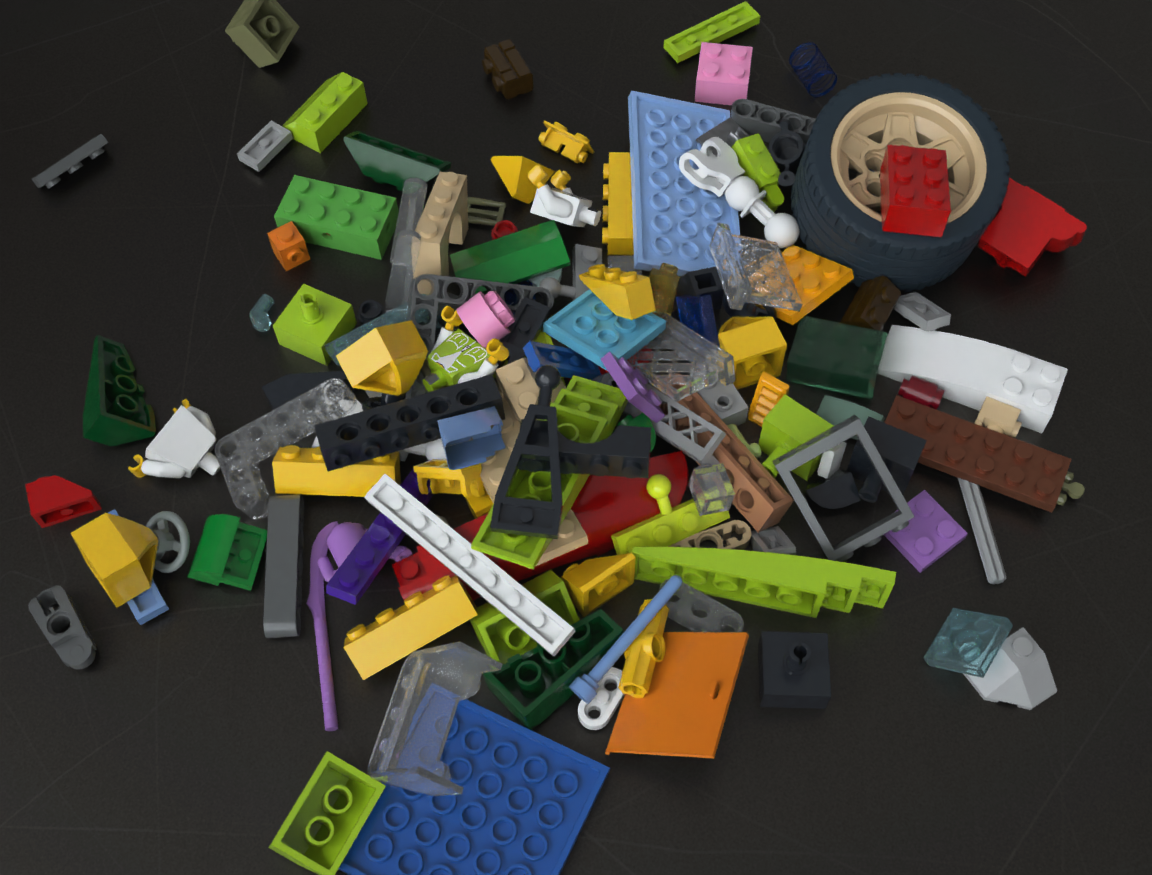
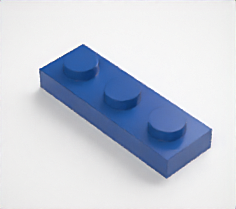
[523,341,602,380]

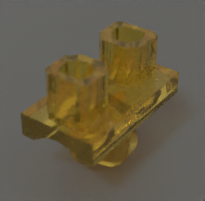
[649,263,680,317]

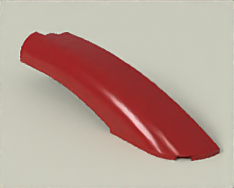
[392,451,689,601]

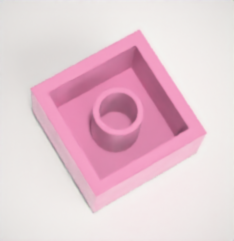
[694,42,753,105]

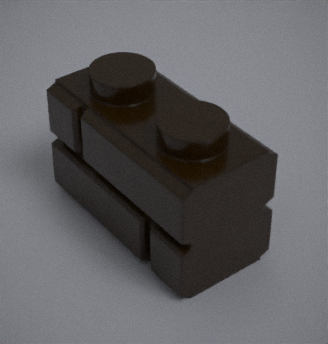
[482,39,533,100]
[840,275,901,342]

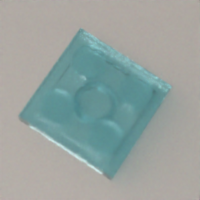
[924,608,1013,678]

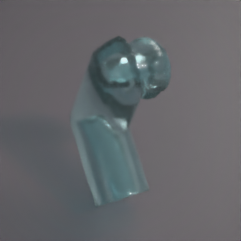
[249,294,275,332]

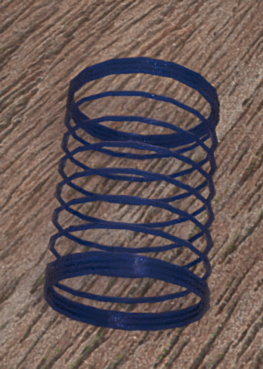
[789,42,838,97]

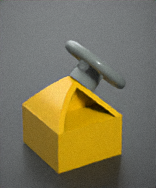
[71,511,190,608]

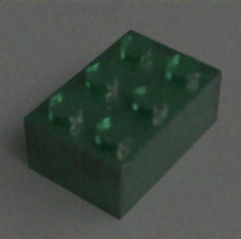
[786,316,888,399]

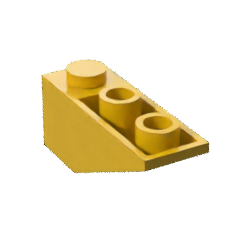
[579,264,656,320]

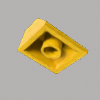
[561,553,636,617]

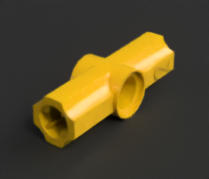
[618,599,669,698]

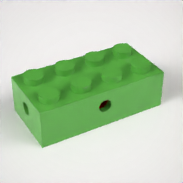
[274,175,400,260]

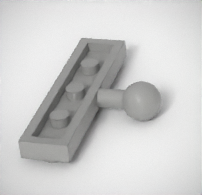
[539,244,602,301]

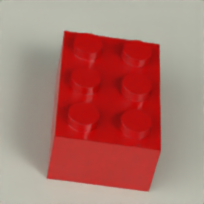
[880,144,951,237]

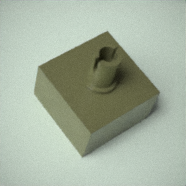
[225,0,299,68]

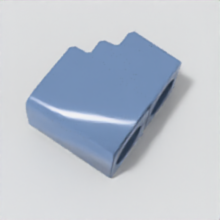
[437,406,506,470]

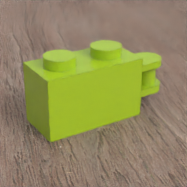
[731,133,784,212]

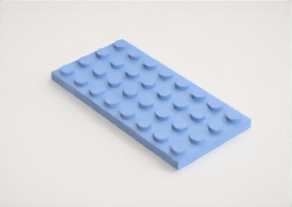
[628,90,744,286]

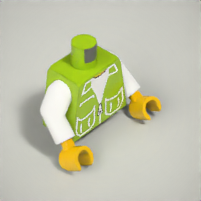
[422,306,509,392]

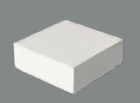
[817,442,847,479]

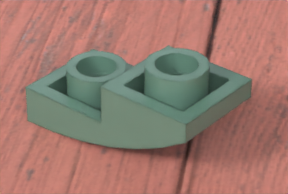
[816,395,885,440]

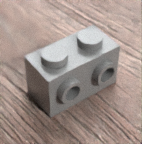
[688,362,748,426]

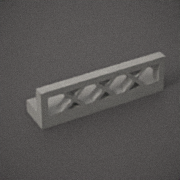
[623,383,727,472]

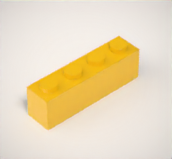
[602,152,634,255]
[272,445,401,497]
[343,575,478,680]

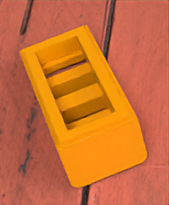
[748,372,790,427]

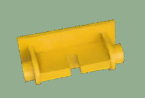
[538,120,594,163]

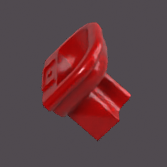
[978,178,1087,277]

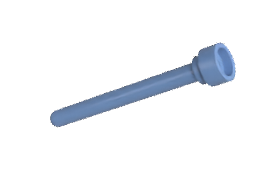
[568,575,683,704]

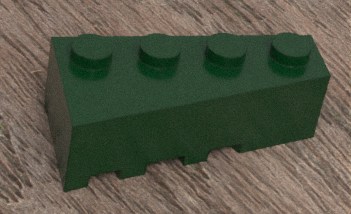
[482,609,624,731]

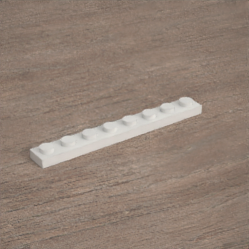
[364,474,576,656]

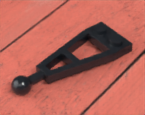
[490,365,563,539]

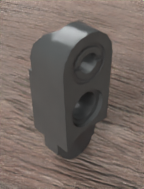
[28,585,97,670]

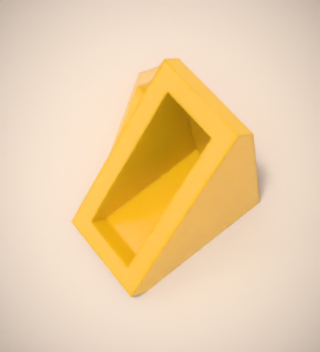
[490,156,555,204]

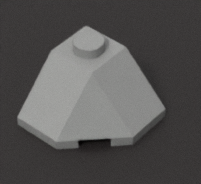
[963,627,1058,710]

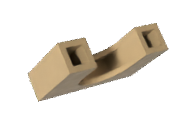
[411,172,469,295]

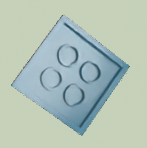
[543,289,666,371]

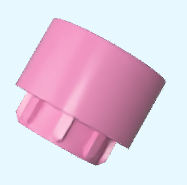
[456,291,515,348]

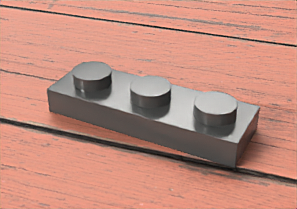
[32,134,108,189]

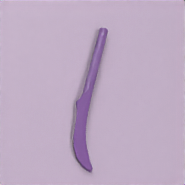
[306,521,338,731]

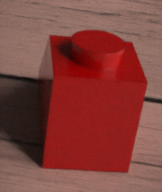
[25,475,102,528]

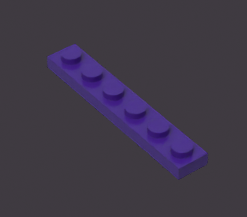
[326,465,434,605]

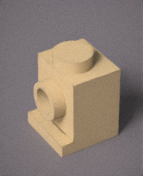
[974,396,1022,438]

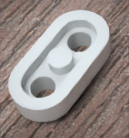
[578,667,625,730]

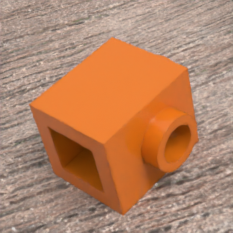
[267,221,310,271]

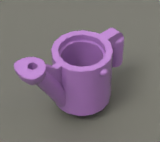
[317,522,413,582]

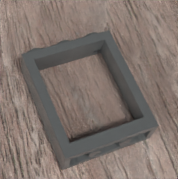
[772,415,915,562]

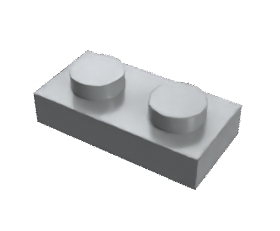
[237,120,293,172]
[893,292,951,331]

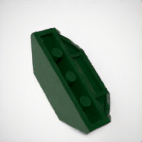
[344,131,451,192]

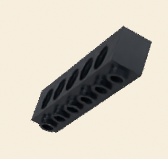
[314,374,506,472]

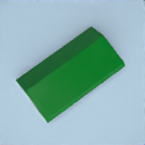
[450,220,571,295]

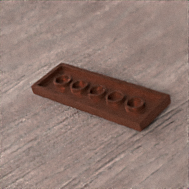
[885,395,1072,513]

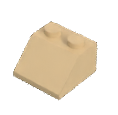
[495,358,566,425]

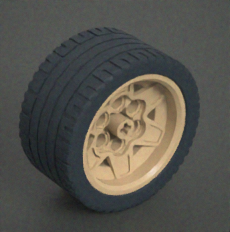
[791,73,1010,293]

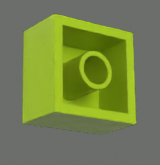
[273,284,357,366]
[758,394,834,481]

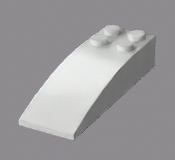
[873,325,1068,433]

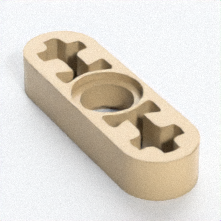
[668,520,751,550]

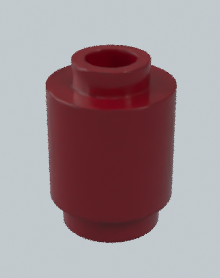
[898,375,945,410]

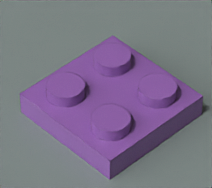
[600,351,665,423]
[883,490,968,573]

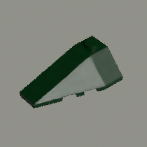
[83,335,156,446]

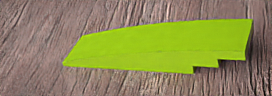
[471,375,628,569]
[632,547,896,618]

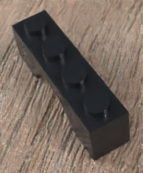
[518,419,652,478]

